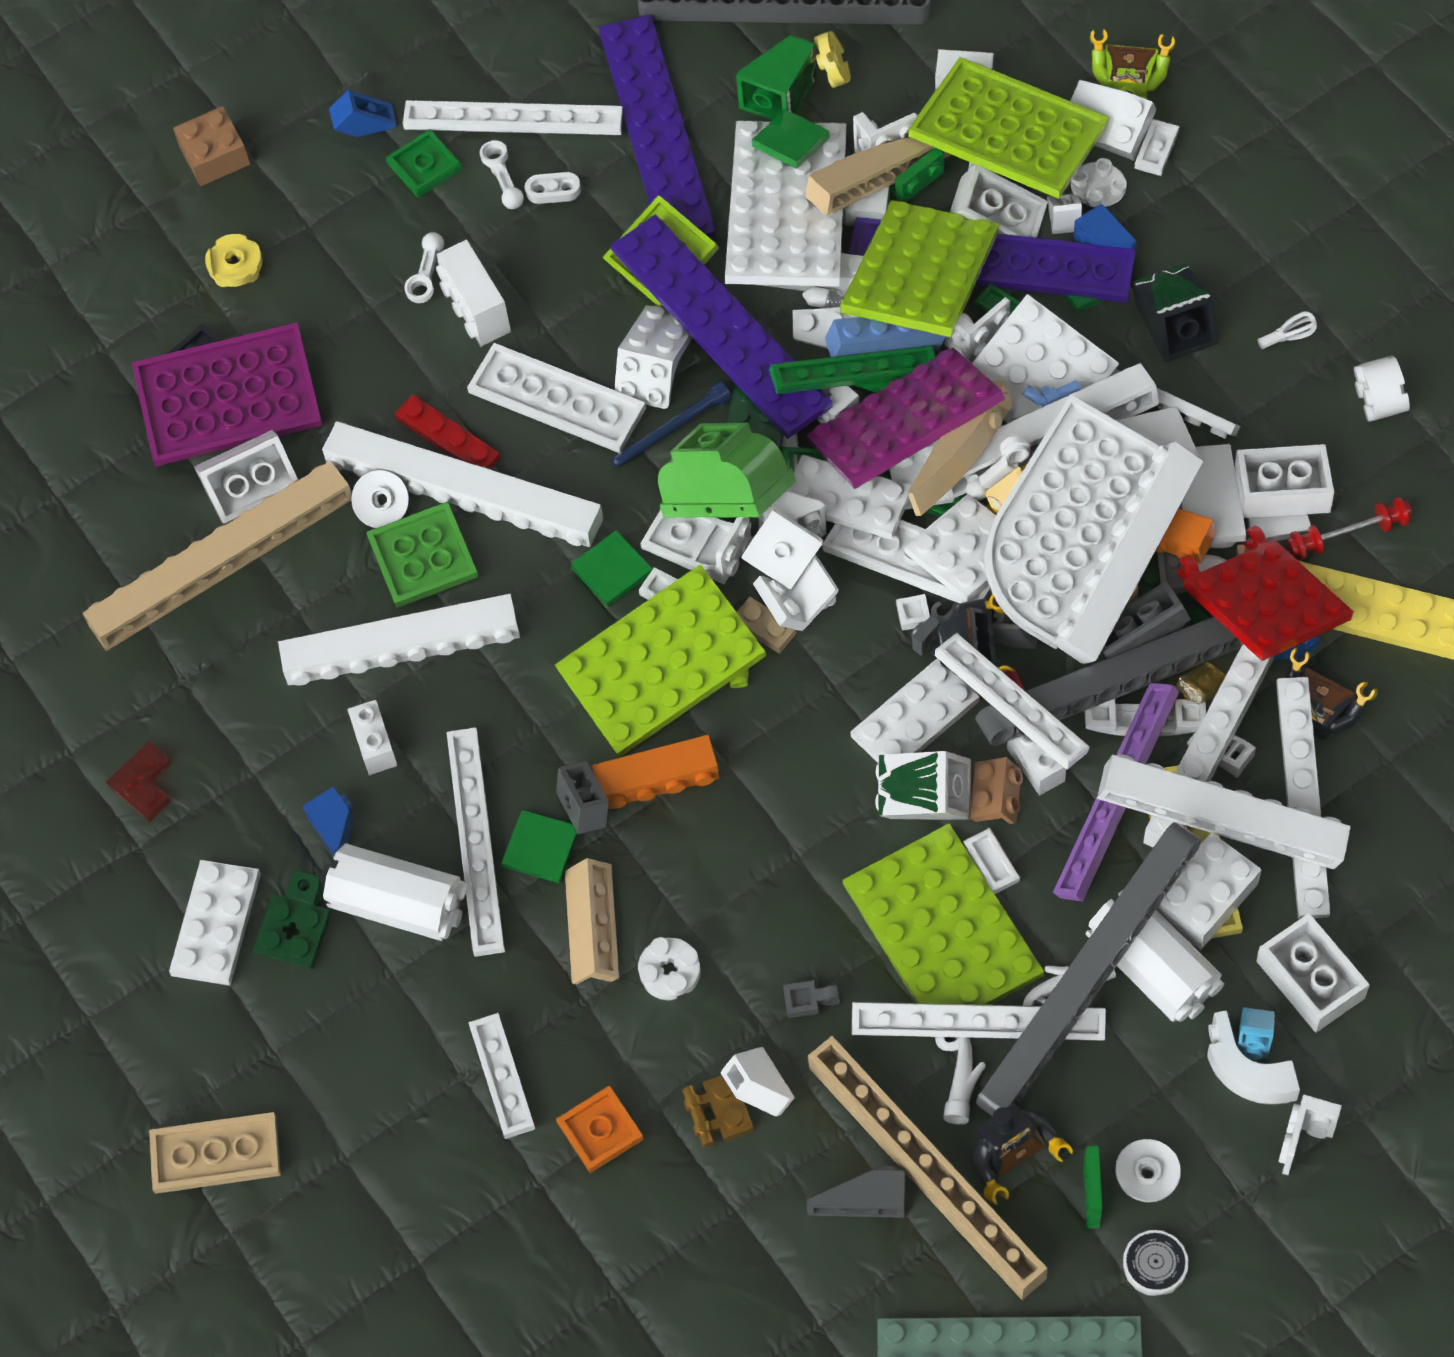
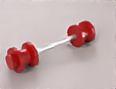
[1287,497,1412,560]

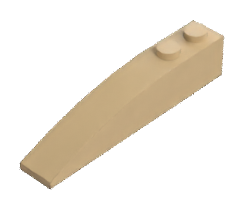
[805,137,952,216]
[908,380,1013,516]

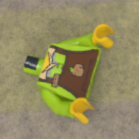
[1090,29,1176,99]

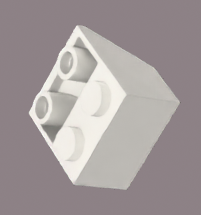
[758,491,827,538]

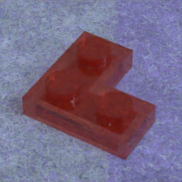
[106,741,172,823]

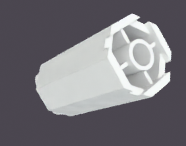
[323,843,467,941]
[1086,889,1224,1022]

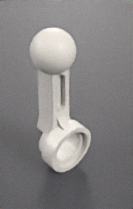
[480,140,524,209]
[405,232,444,303]
[966,435,1031,500]

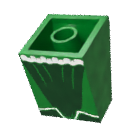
[736,35,817,120]

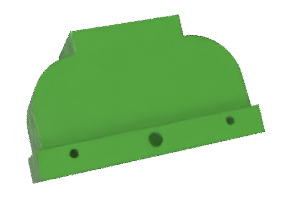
[658,423,796,517]

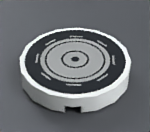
[1123,1230,1188,1296]

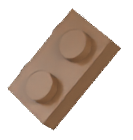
[969,757,1023,824]

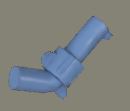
[1022,380,1081,408]

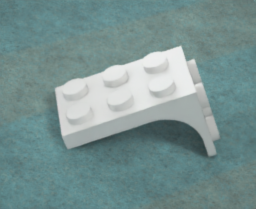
[615,305,693,409]
[641,510,753,584]

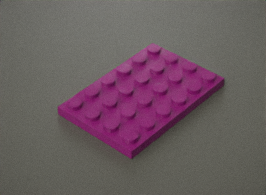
[131,322,323,466]
[807,347,1005,489]

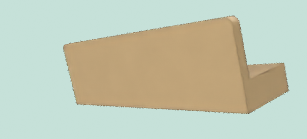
[565,858,619,985]

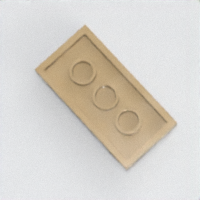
[149,1112,281,1194]

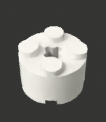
[1354,355,1410,422]

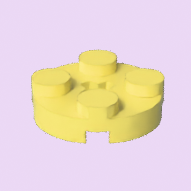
[814,32,851,88]
[205,234,262,287]

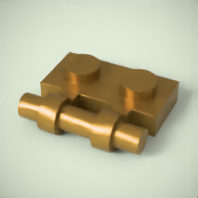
[682,1075,754,1148]

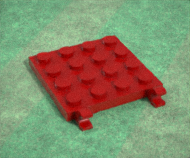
[1176,525,1354,661]

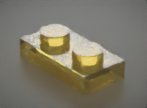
[1175,662,1226,705]

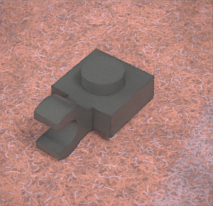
[911,602,953,656]
[783,980,840,1018]

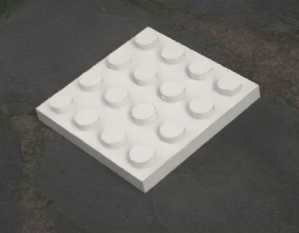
[972,294,1119,424]

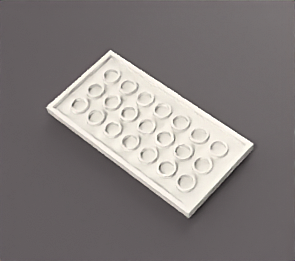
[725,121,846,287]

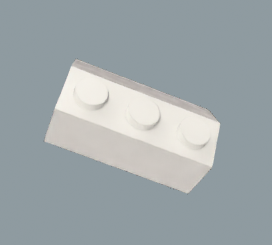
[194,430,298,524]

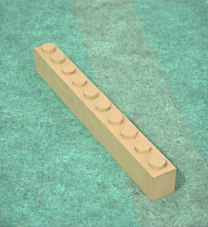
[83,461,352,651]
[808,1036,1047,1300]

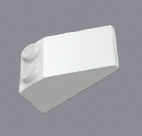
[1071,80,1156,161]
[950,164,1048,238]

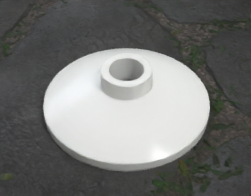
[351,470,409,528]
[1115,1139,1181,1202]

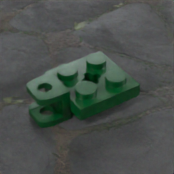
[253,871,332,970]

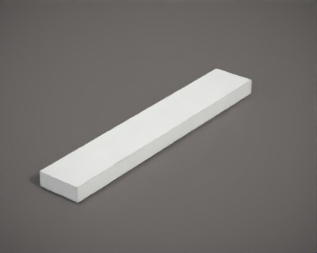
[935,633,1089,770]

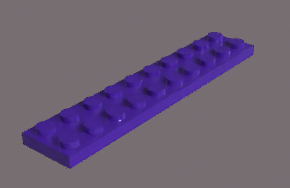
[599,14,716,239]
[611,214,833,439]
[849,217,1135,303]

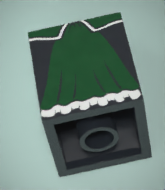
[1133,264,1218,362]

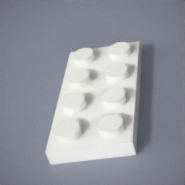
[787,455,911,539]
[851,658,980,763]
[169,860,261,986]

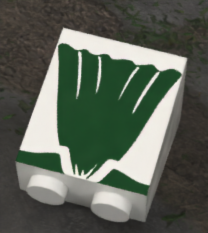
[875,751,971,820]

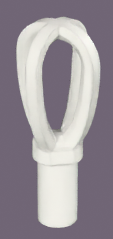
[1258,311,1317,349]

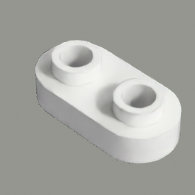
[525,172,581,204]

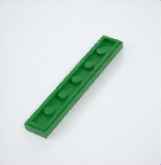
[769,345,936,394]

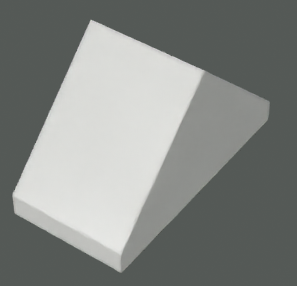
[843,185,890,226]
[1047,193,1082,234]

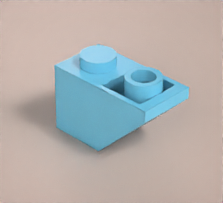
[1237,1007,1275,1060]

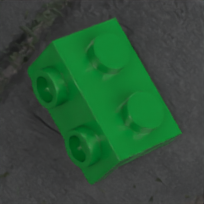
[890,148,944,203]

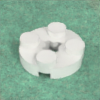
[638,937,701,1000]

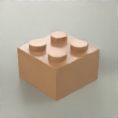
[173,106,250,186]

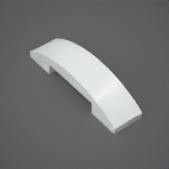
[1084,699,1206,736]

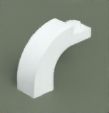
[1207,1011,1300,1104]

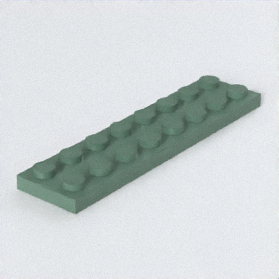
[877,1316,1142,1357]

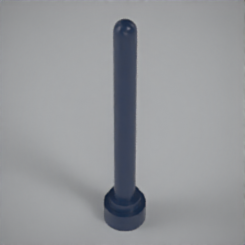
[612,380,732,467]

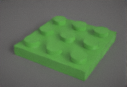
[366,502,478,608]

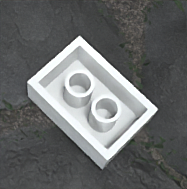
[436,240,511,346]
[1234,444,1334,518]
[1156,832,1262,950]
[1256,913,1370,1033]

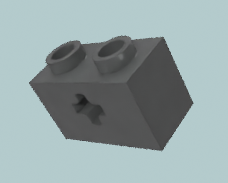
[556,761,609,834]

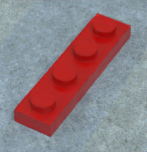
[394,394,501,470]

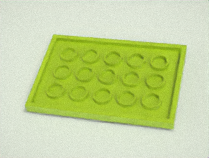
[908,57,1109,199]
[840,200,999,337]
[555,564,767,758]
[843,824,1044,1005]

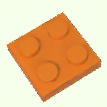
[556,1085,644,1173]

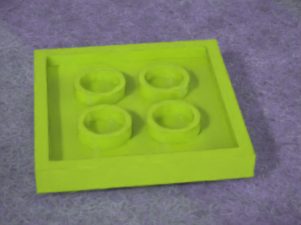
[603,195,719,309]

